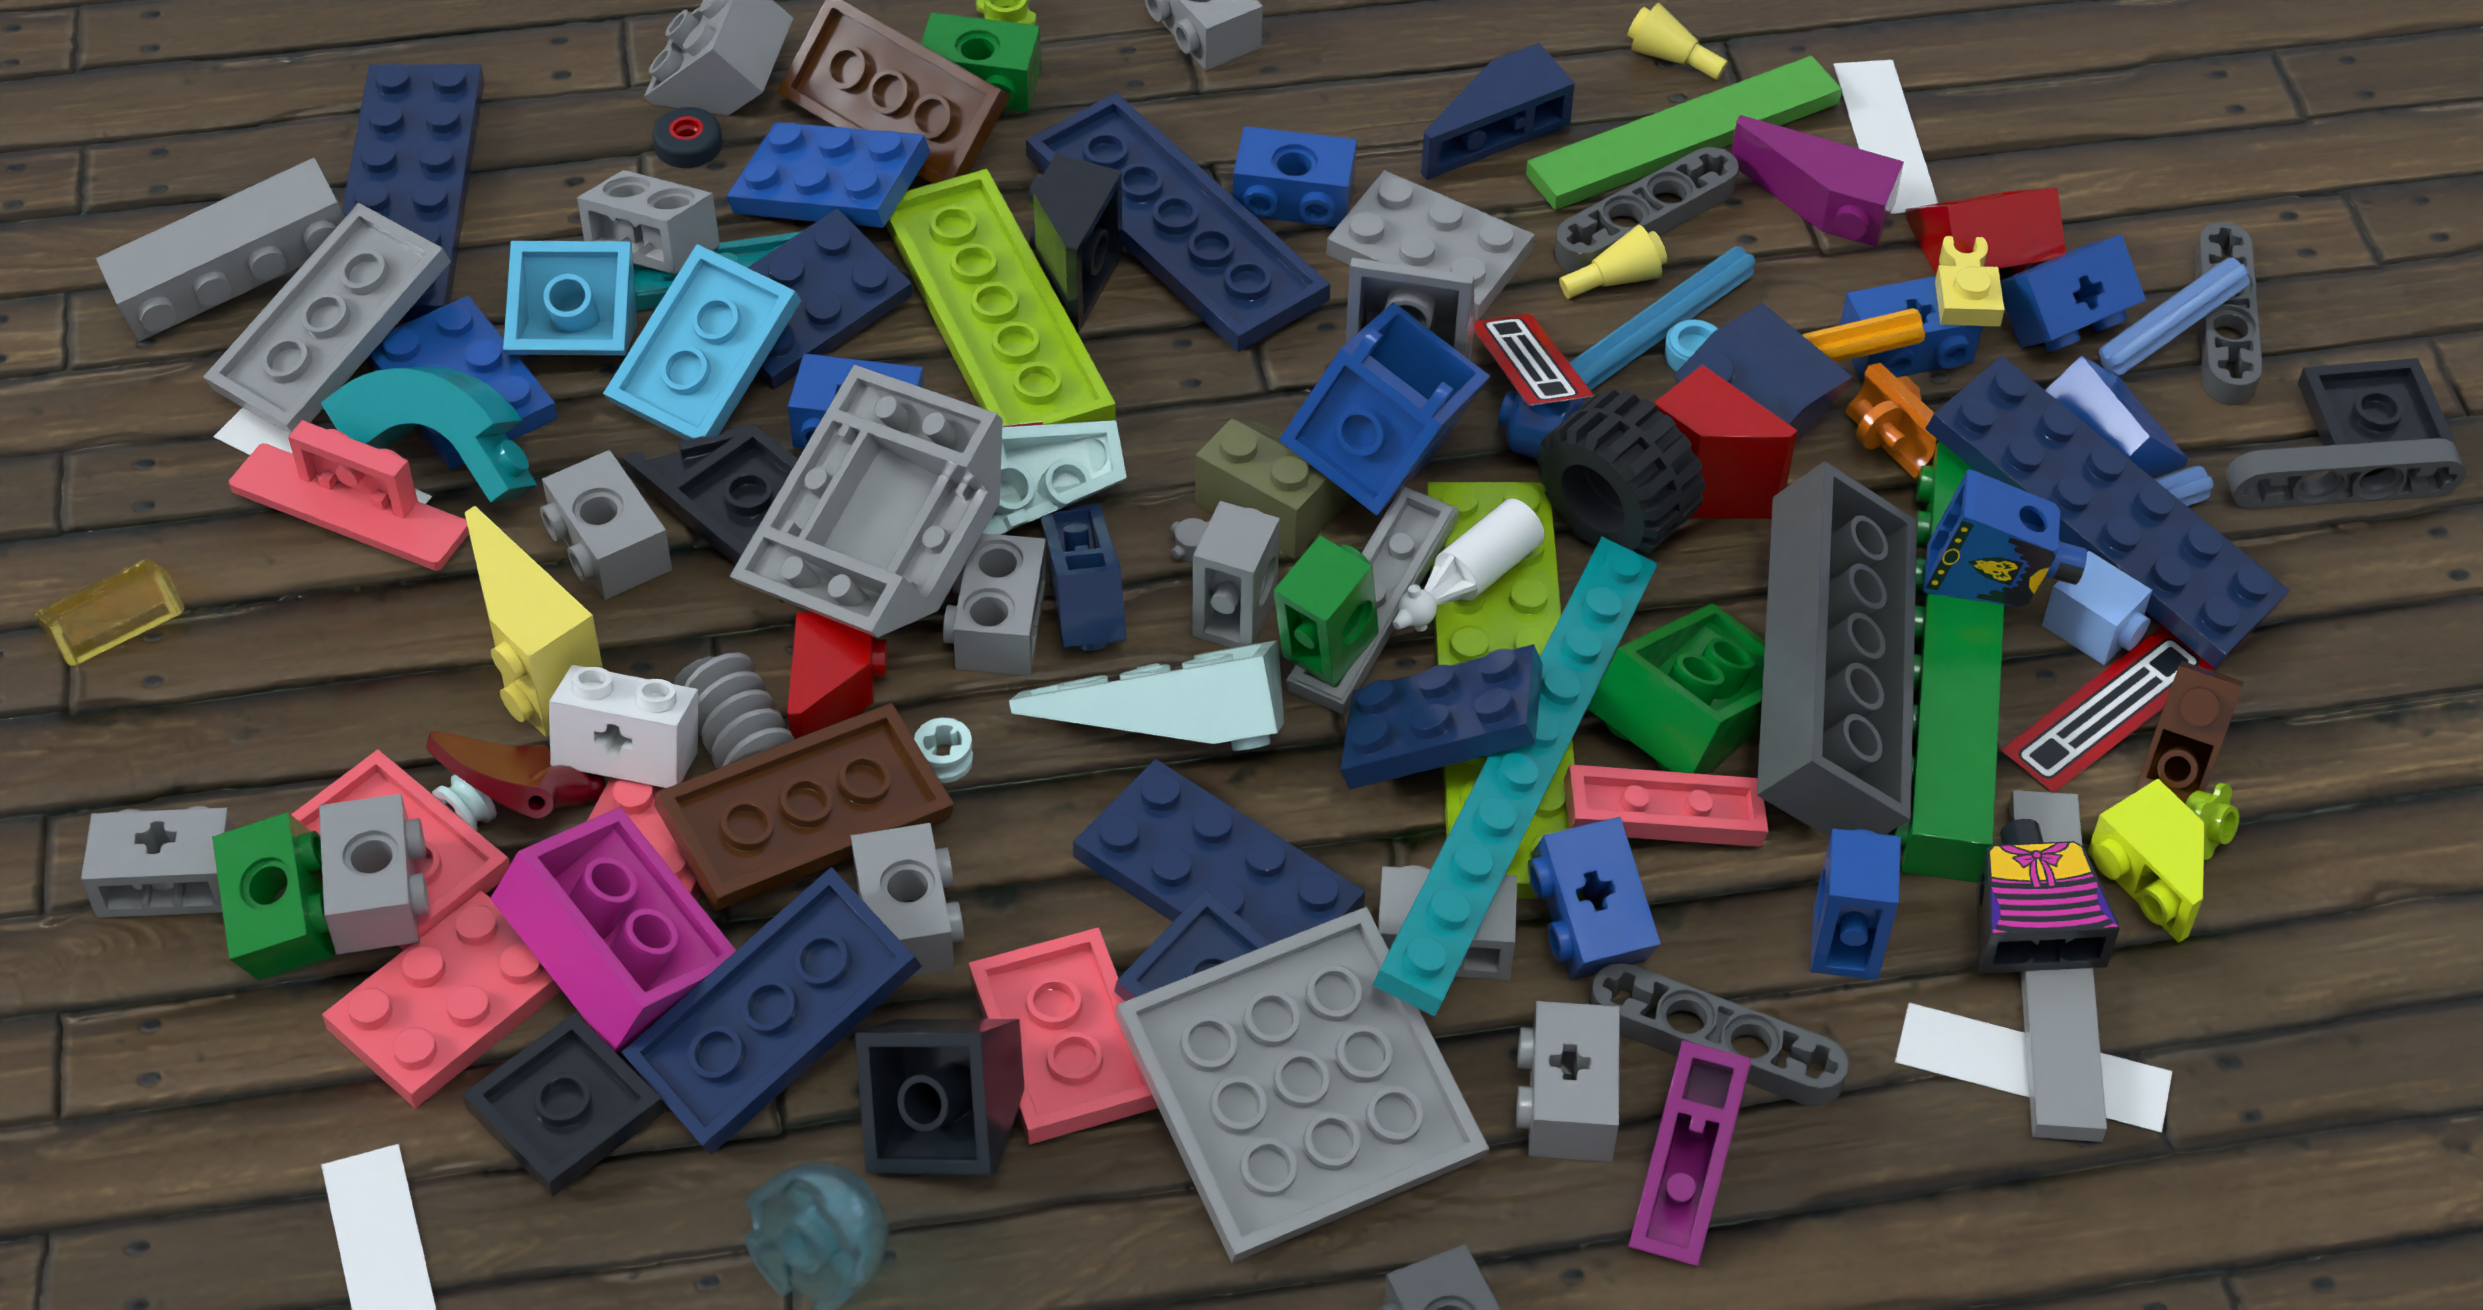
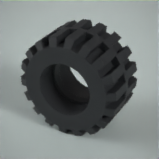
[1536,389,1705,556]

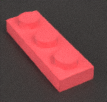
[1564,764,1769,847]

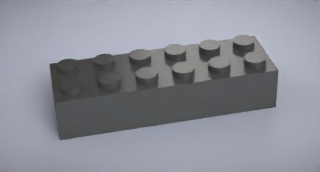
[1757,461,1917,838]

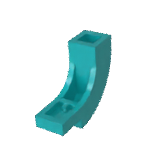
[321,366,537,503]

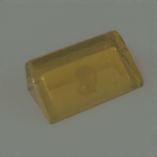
[35,558,184,666]

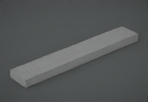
[2008,790,2107,1142]

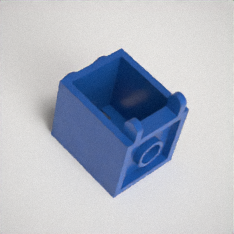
[1279,302,1490,516]

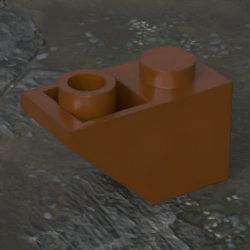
[2135,661,2244,804]

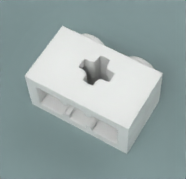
[549,665,698,788]

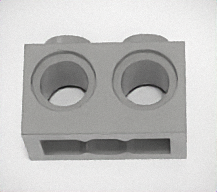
[577,170,720,274]
[943,533,1047,676]

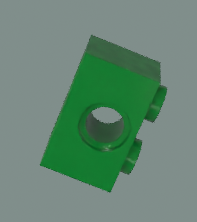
[921,12,1042,112]
[1273,535,1379,687]
[212,812,335,981]

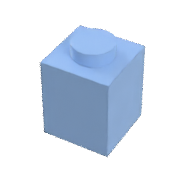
[2042,551,2152,665]

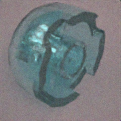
[744,1161,889,1310]

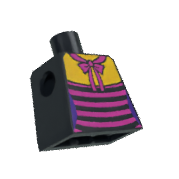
[1976,819,2120,974]

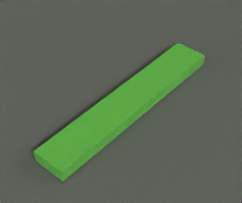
[1526,56,1842,210]

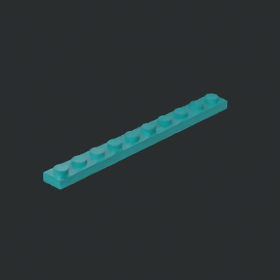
[1372,537,1658,1017]

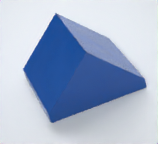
[2045,355,2188,478]

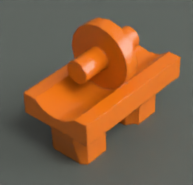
[1845,363,1940,479]

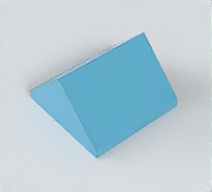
[503,241,637,355]

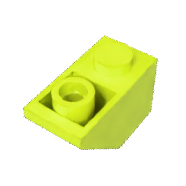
[2087,779,2204,943]

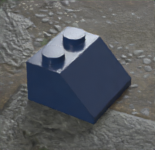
[1674,303,1853,444]

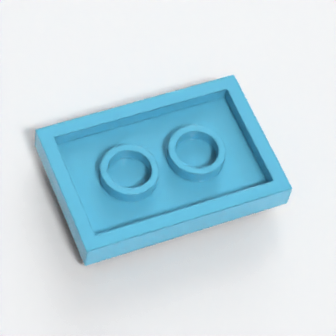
[603,244,802,440]

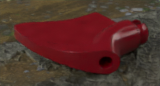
[426,731,605,819]

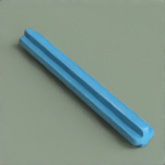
[1569,246,1756,390]

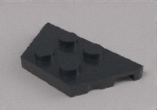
[623,424,798,603]

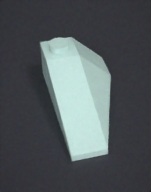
[983,421,1127,535]
[1009,640,1284,751]

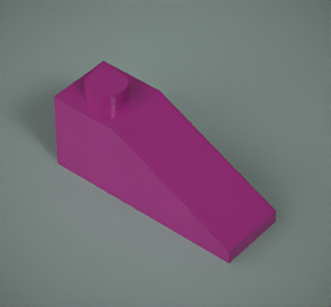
[1731,115,1904,247]
[1628,1040,1752,1266]

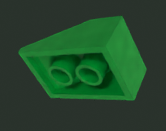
[1587,603,1765,774]

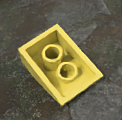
[465,506,603,737]

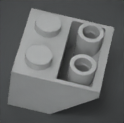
[644,0,793,116]

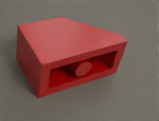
[787,612,888,739]

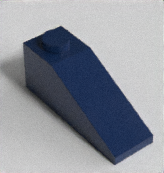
[1421,43,1575,180]
[1040,503,1127,651]

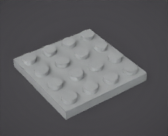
[1114,906,1489,1263]

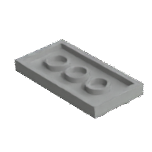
[203,203,451,435]

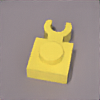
[1935,236,2004,326]

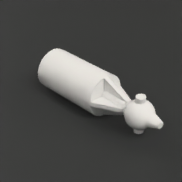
[1393,498,1545,631]

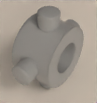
[1170,518,1210,562]

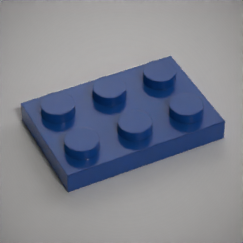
[727,122,930,228]
[366,295,558,470]

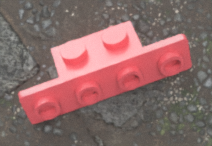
[229,420,469,571]

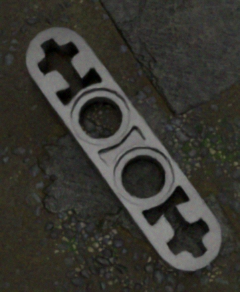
[1554,147,1739,272]
[2194,222,2262,405]
[2226,438,2466,509]
[1589,963,1849,1107]

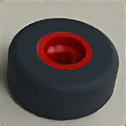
[653,107,722,168]

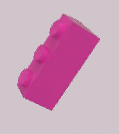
[490,807,736,1053]

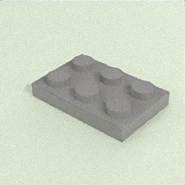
[1326,170,1535,321]

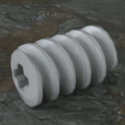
[674,652,795,769]

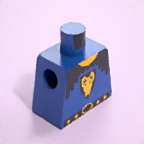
[1923,469,2087,607]

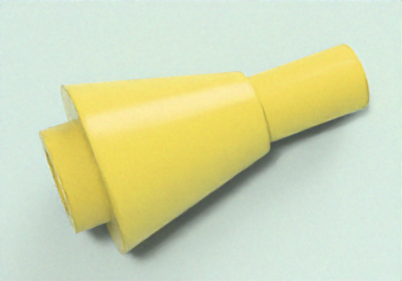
[1627,2,1728,80]
[1559,225,1667,299]

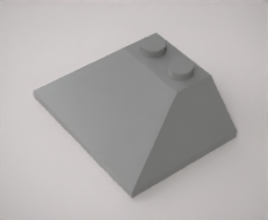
[729,365,1003,638]

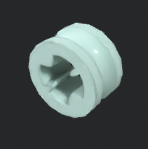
[914,717,973,783]
[432,774,497,831]

